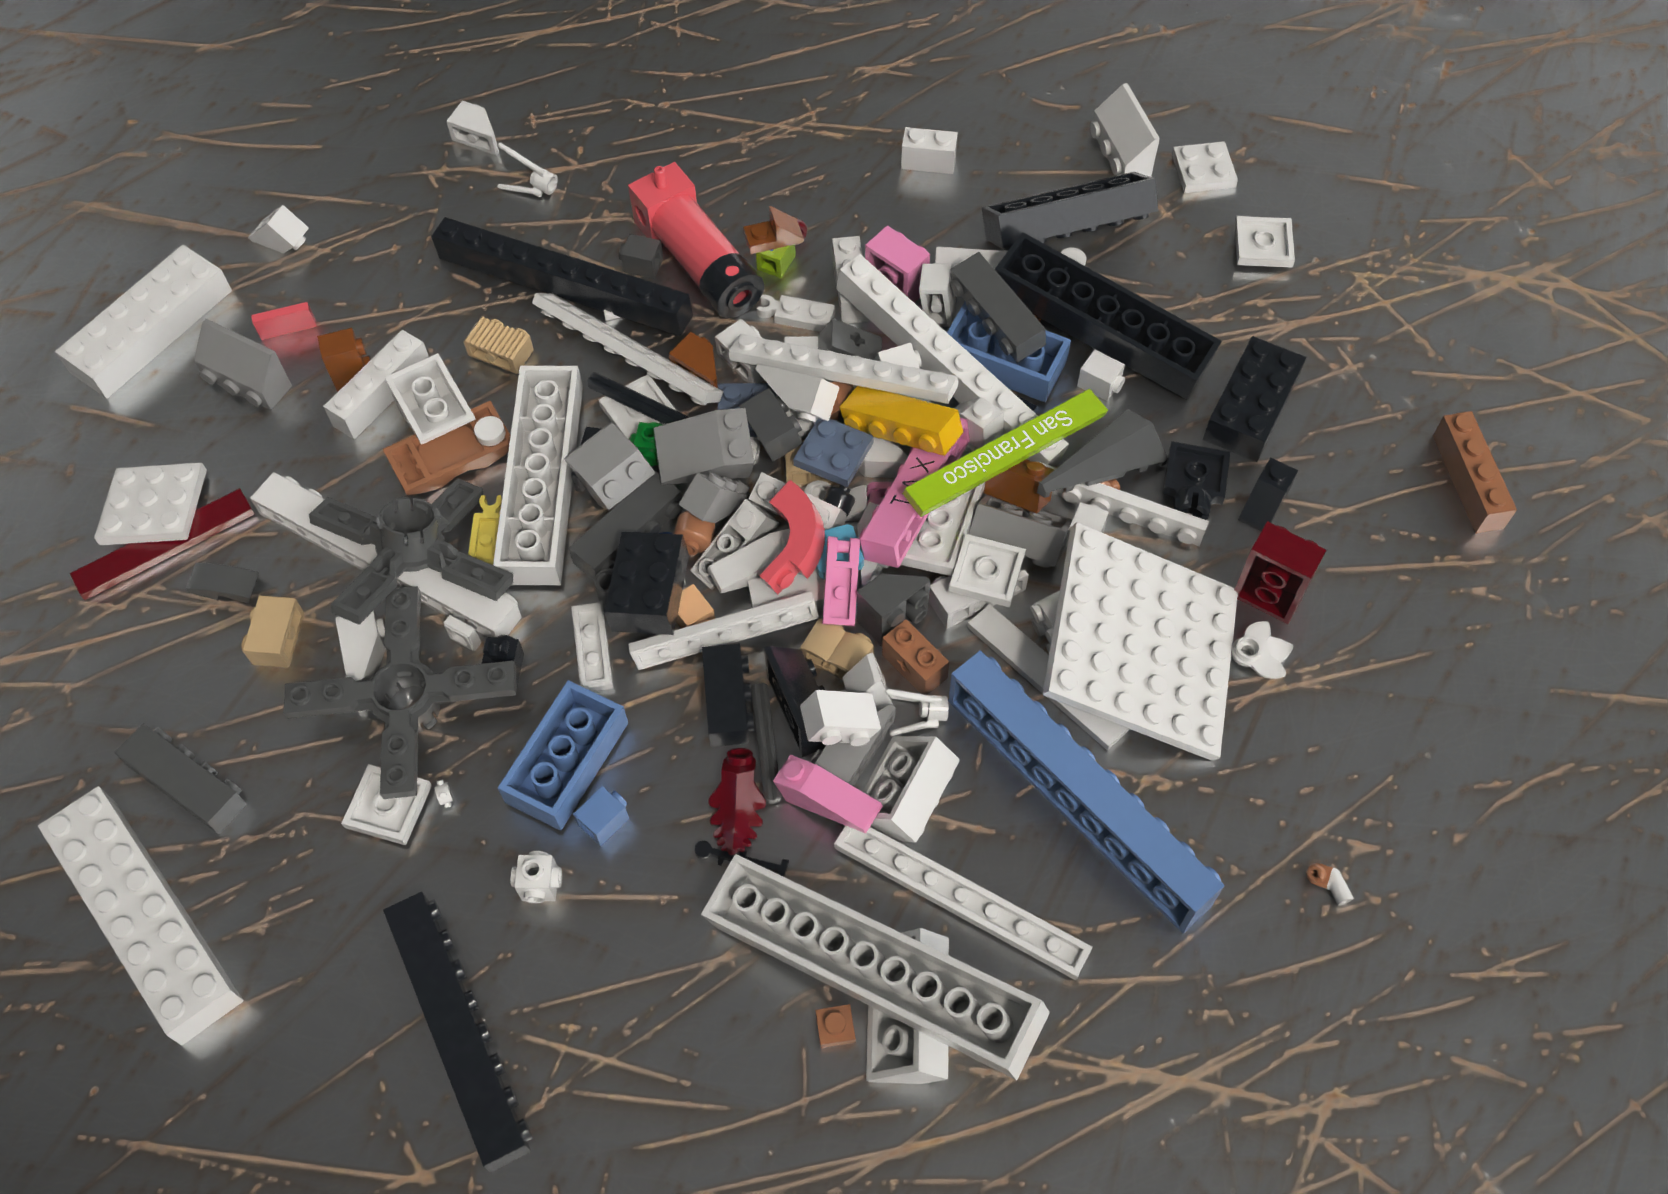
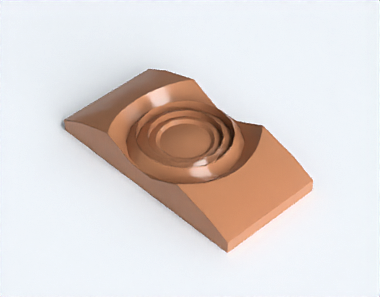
[383,401,511,496]

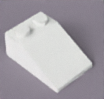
[385,353,476,445]

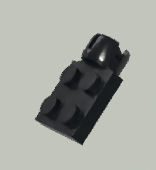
[1163,441,1230,520]

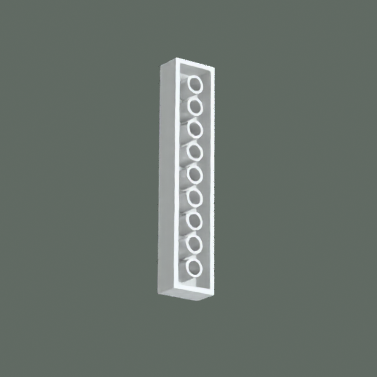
[701,854,1050,1080]

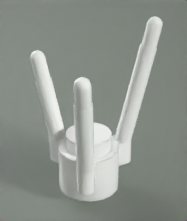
[497,143,558,197]
[886,689,948,736]

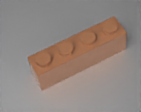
[1433,411,1517,534]

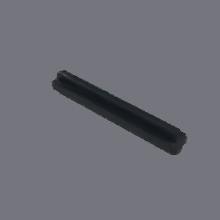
[587,372,689,424]

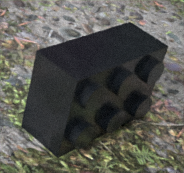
[604,532,689,635]

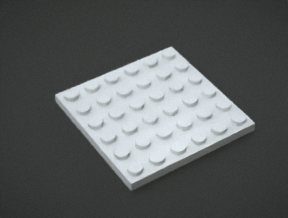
[1043,522,1238,761]

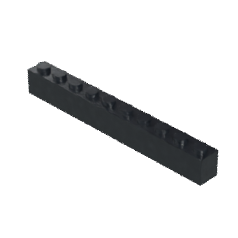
[431,217,693,336]

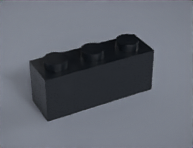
[702,643,755,747]

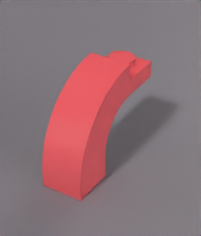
[759,480,825,595]

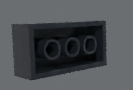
[1203,336,1307,462]

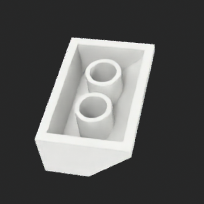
[1090,83,1160,177]
[862,736,960,843]

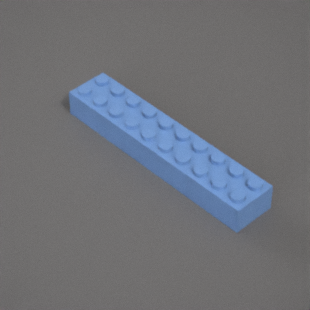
[948,650,1225,934]

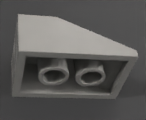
[653,408,754,485]

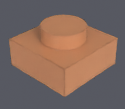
[815,1004,856,1048]

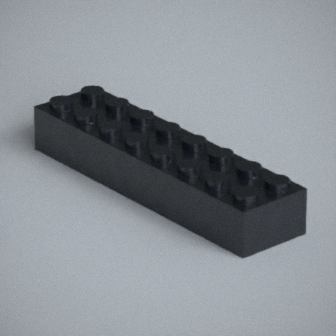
[995,232,1222,400]

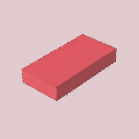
[251,302,317,340]

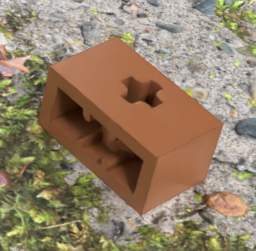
[882,619,949,695]

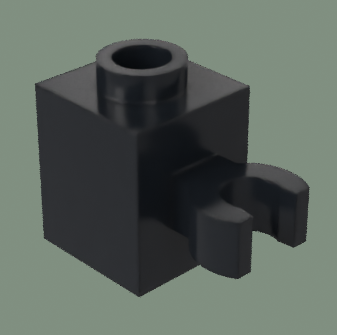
[481,635,524,687]

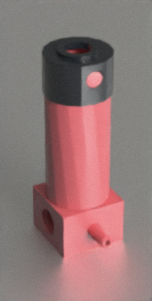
[628,162,765,318]

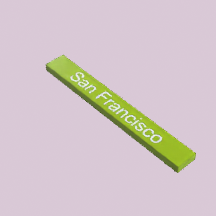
[902,389,1108,517]

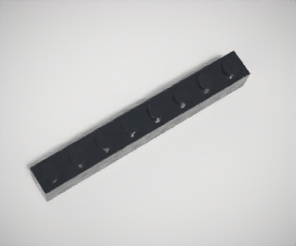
[383,891,533,1173]

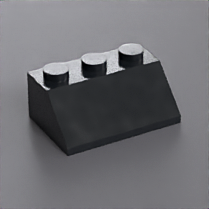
[764,646,826,757]

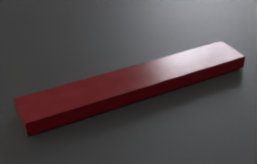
[70,488,255,600]

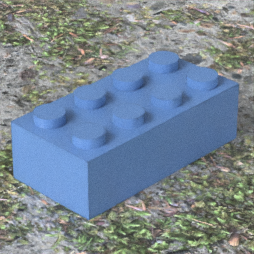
[947,301,1071,402]
[498,680,628,831]

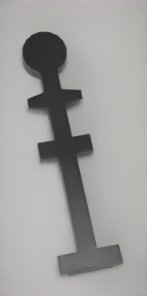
[695,841,789,877]

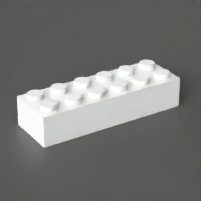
[55,245,232,399]

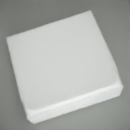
[846,485,867,521]

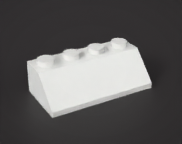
[866,928,949,1084]

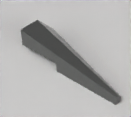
[1037,409,1168,498]

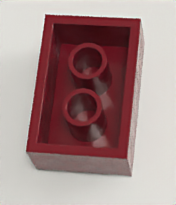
[1234,521,1327,624]

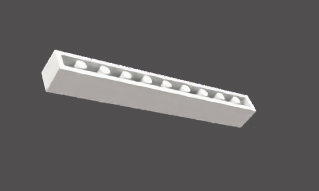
[836,254,1069,467]
[250,472,522,638]

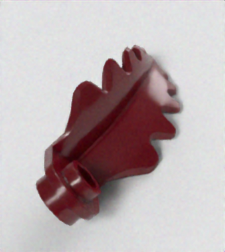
[708,748,766,855]

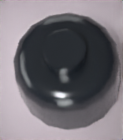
[823,485,855,516]

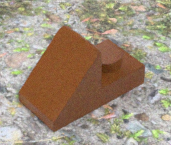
[743,206,804,254]

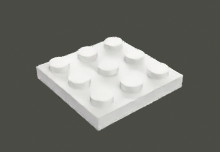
[94,462,207,545]

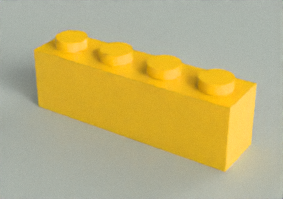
[840,386,963,456]

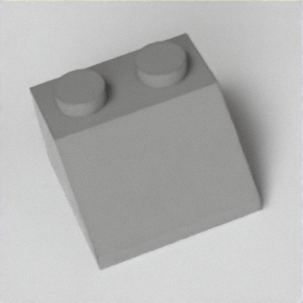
[564,422,655,510]

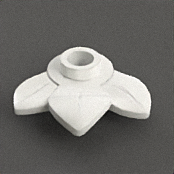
[1231,621,1294,679]

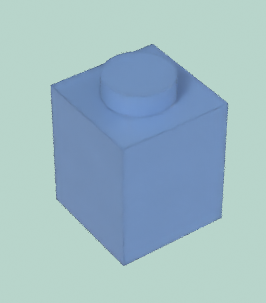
[573,786,629,846]

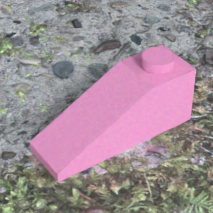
[773,755,883,833]

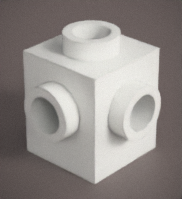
[510,851,562,903]

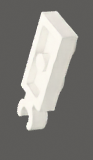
[757,295,835,332]

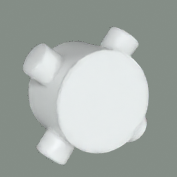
[434,779,454,808]

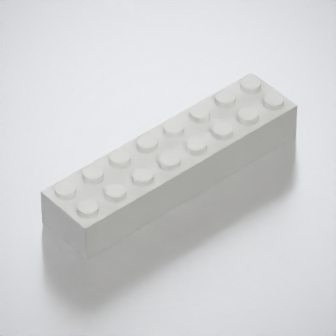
[493,366,583,585]
[38,786,244,1045]

